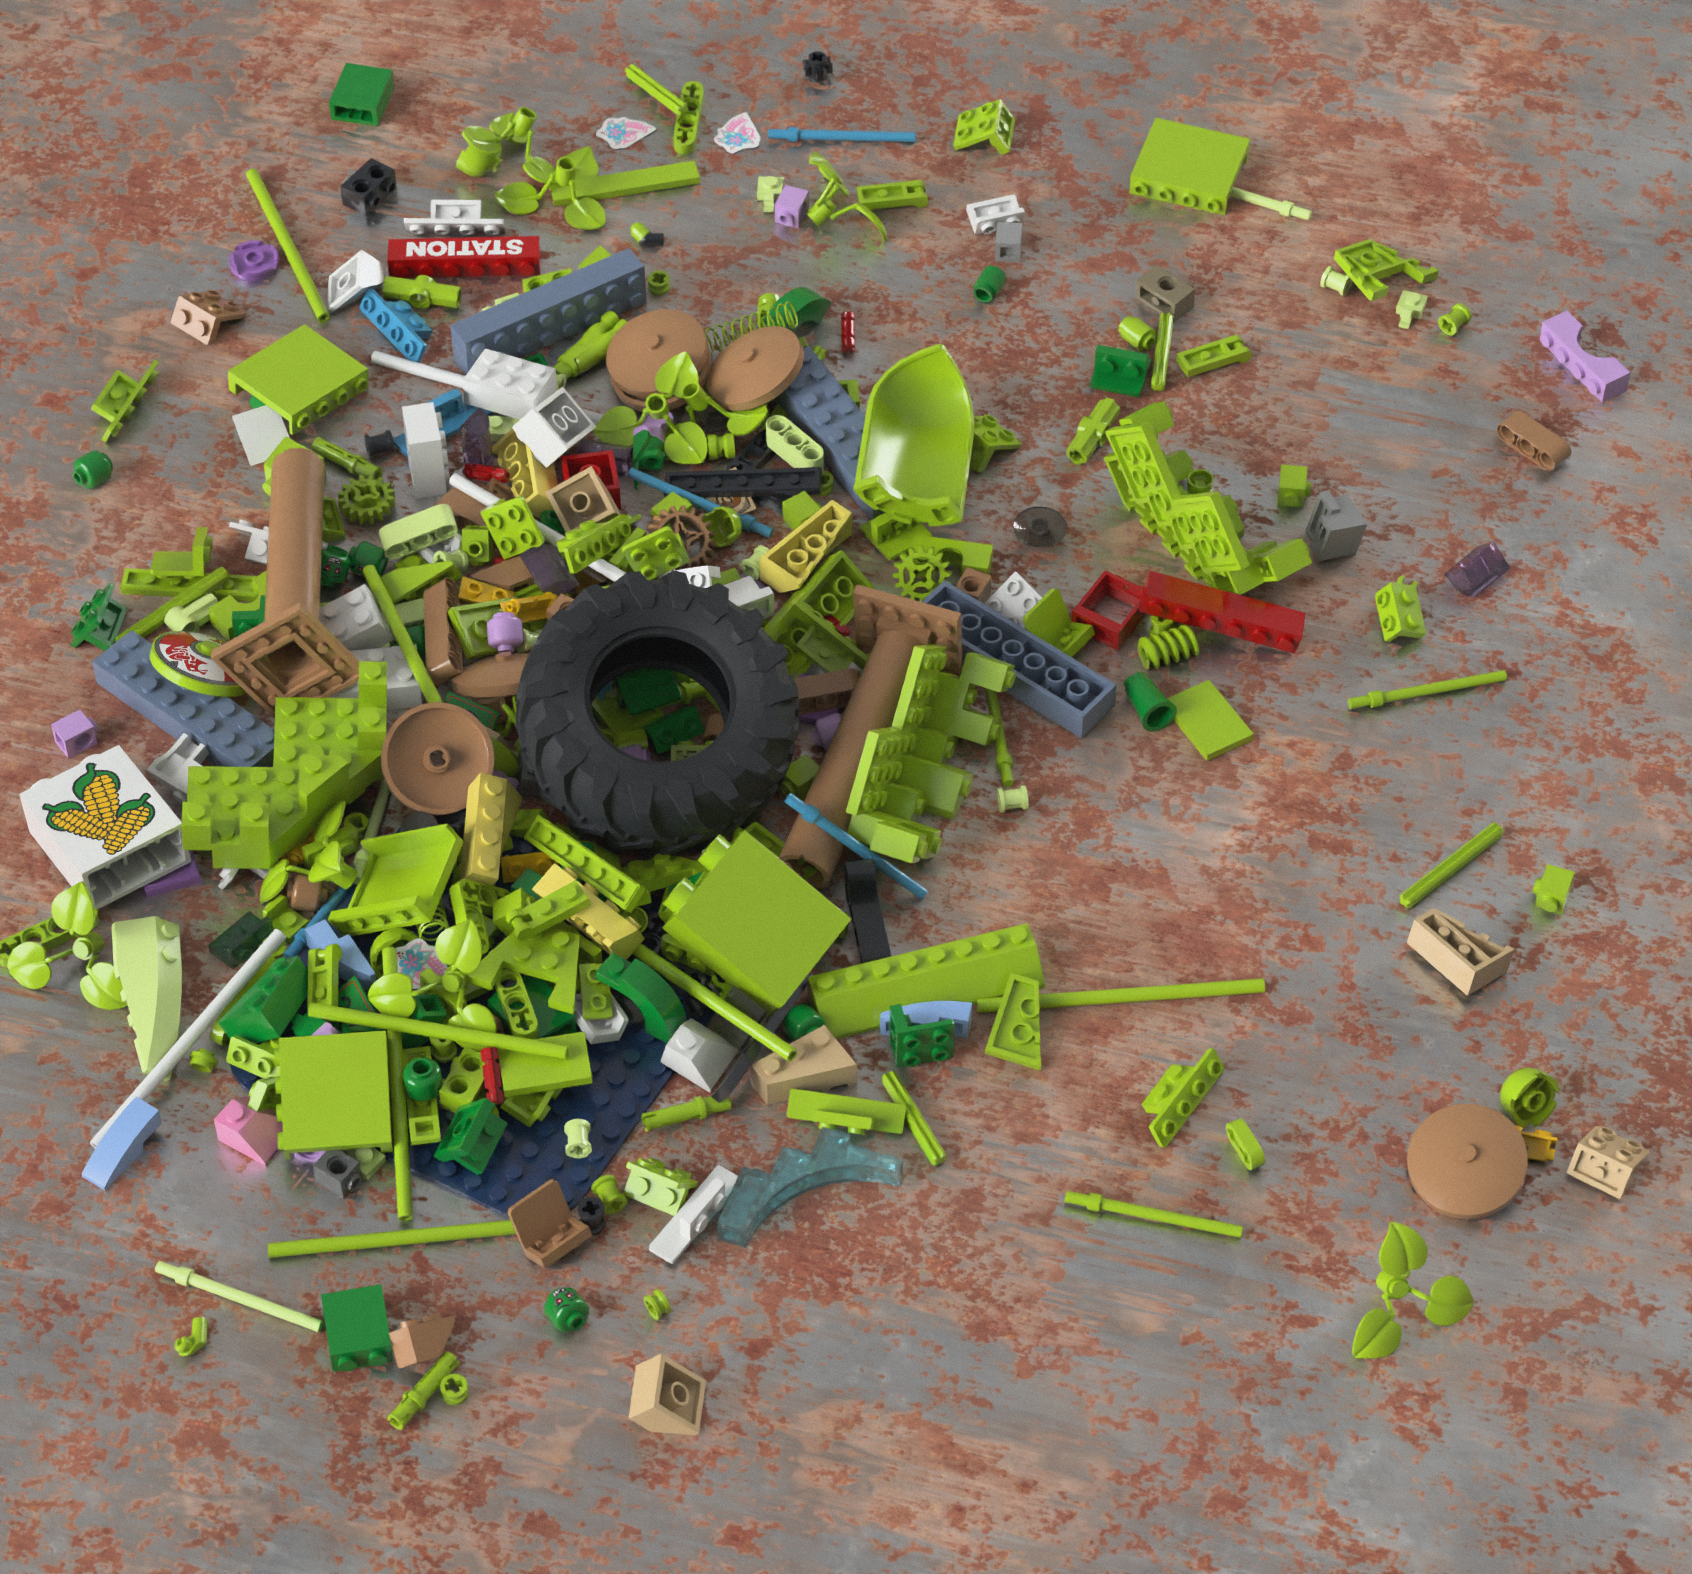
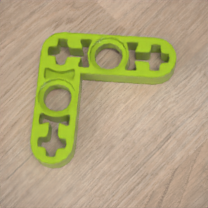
[449,879,510,955]

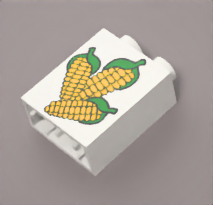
[19,745,192,910]

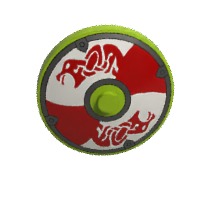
[149,631,247,697]

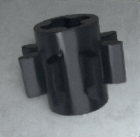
[803,51,833,82]

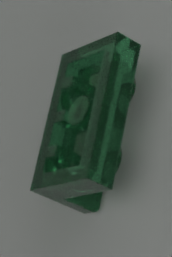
[208,911,274,970]

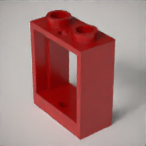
[1072,570,1147,650]

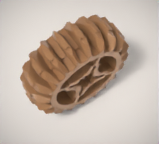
[645,505,716,570]

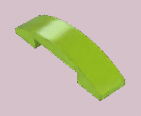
[403,1046,441,1145]

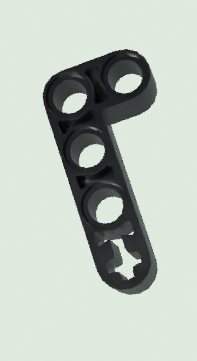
[844,858,891,964]

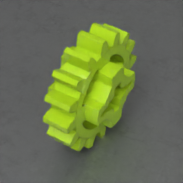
[338,474,395,525]
[892,545,952,602]

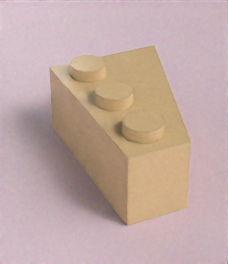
[1407,908,1515,996]
[751,1025,857,1105]

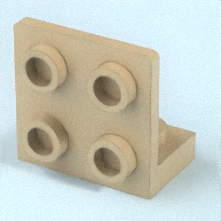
[1566,1126,1650,1199]

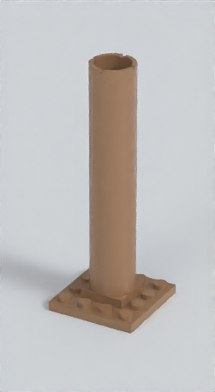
[211,448,359,719]
[779,584,962,889]

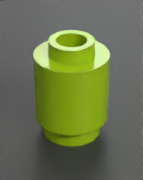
[1118,316,1156,351]

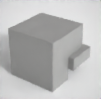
[1306,490,1367,561]

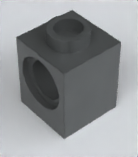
[313,1150,362,1199]

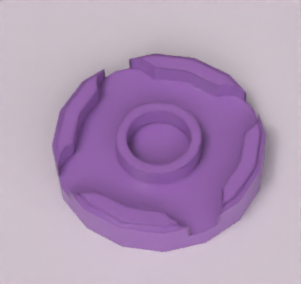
[229,240,280,282]

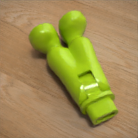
[552,311,627,380]

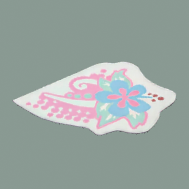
[714,112,761,154]
[596,117,657,149]
[396,938,448,989]

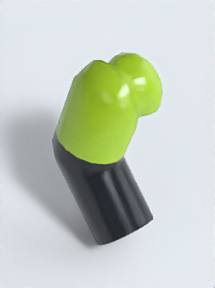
[630,222,664,246]

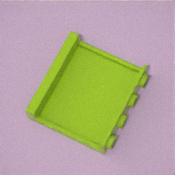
[1129,117,1250,215]
[228,324,368,435]
[328,824,464,936]
[274,1031,393,1160]

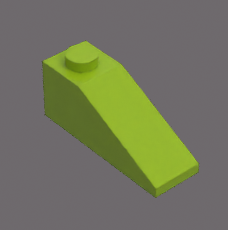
[381,561,463,605]

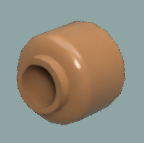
[284,873,327,912]

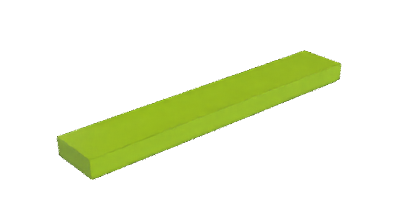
[550,161,700,207]
[120,568,257,602]
[524,814,646,913]

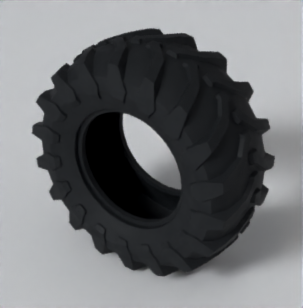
[516,570,800,858]

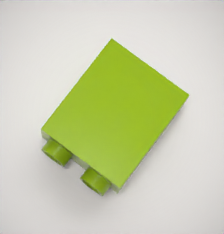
[662,830,851,1016]

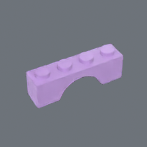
[1540,311,1630,402]

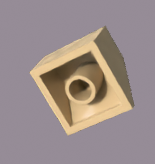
[545,466,620,532]
[629,1354,706,1435]

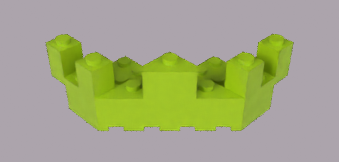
[1103,401,1312,595]
[846,644,1016,863]
[181,661,387,869]

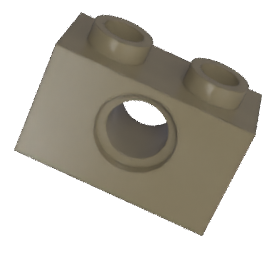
[1136,265,1195,323]

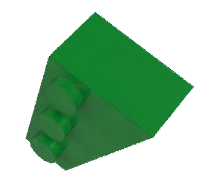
[218,955,308,1043]

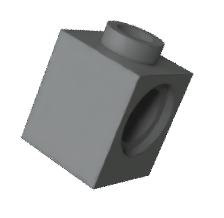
[995,222,1022,262]

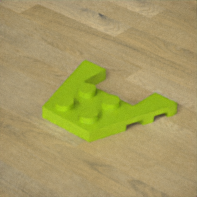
[1333,239,1439,301]
[620,854,708,907]
[467,921,580,1014]

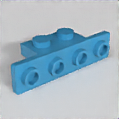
[359,288,433,363]
[393,388,493,457]

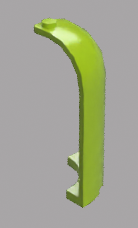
[853,344,974,526]

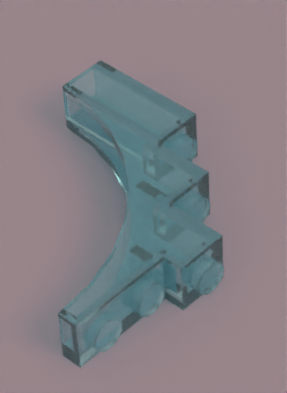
[717,1127,903,1248]

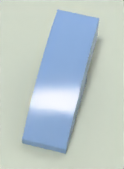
[305,920,377,991]
[880,1001,972,1038]
[82,1097,162,1191]

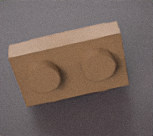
[171,289,247,345]
[508,1179,592,1268]

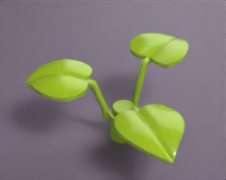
[462,107,557,184]
[495,146,606,230]
[806,151,887,242]
[592,352,708,465]
[662,381,768,460]
[260,800,357,905]
[7,881,128,1010]
[368,919,496,1052]
[1352,1221,1474,1359]

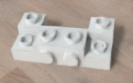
[147,733,209,804]

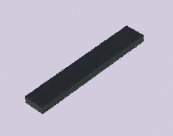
[664,467,822,498]
[711,974,812,1103]

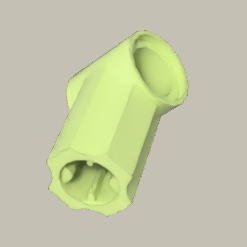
[164,593,218,632]

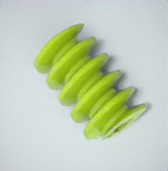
[1138,625,1199,671]

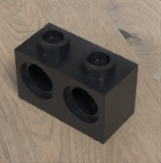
[340,158,397,216]

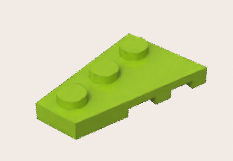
[985,973,1041,1071]

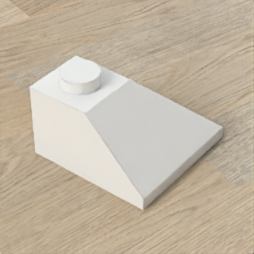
[326,250,385,314]
[661,1018,740,1093]

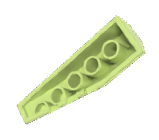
[112,916,182,1081]

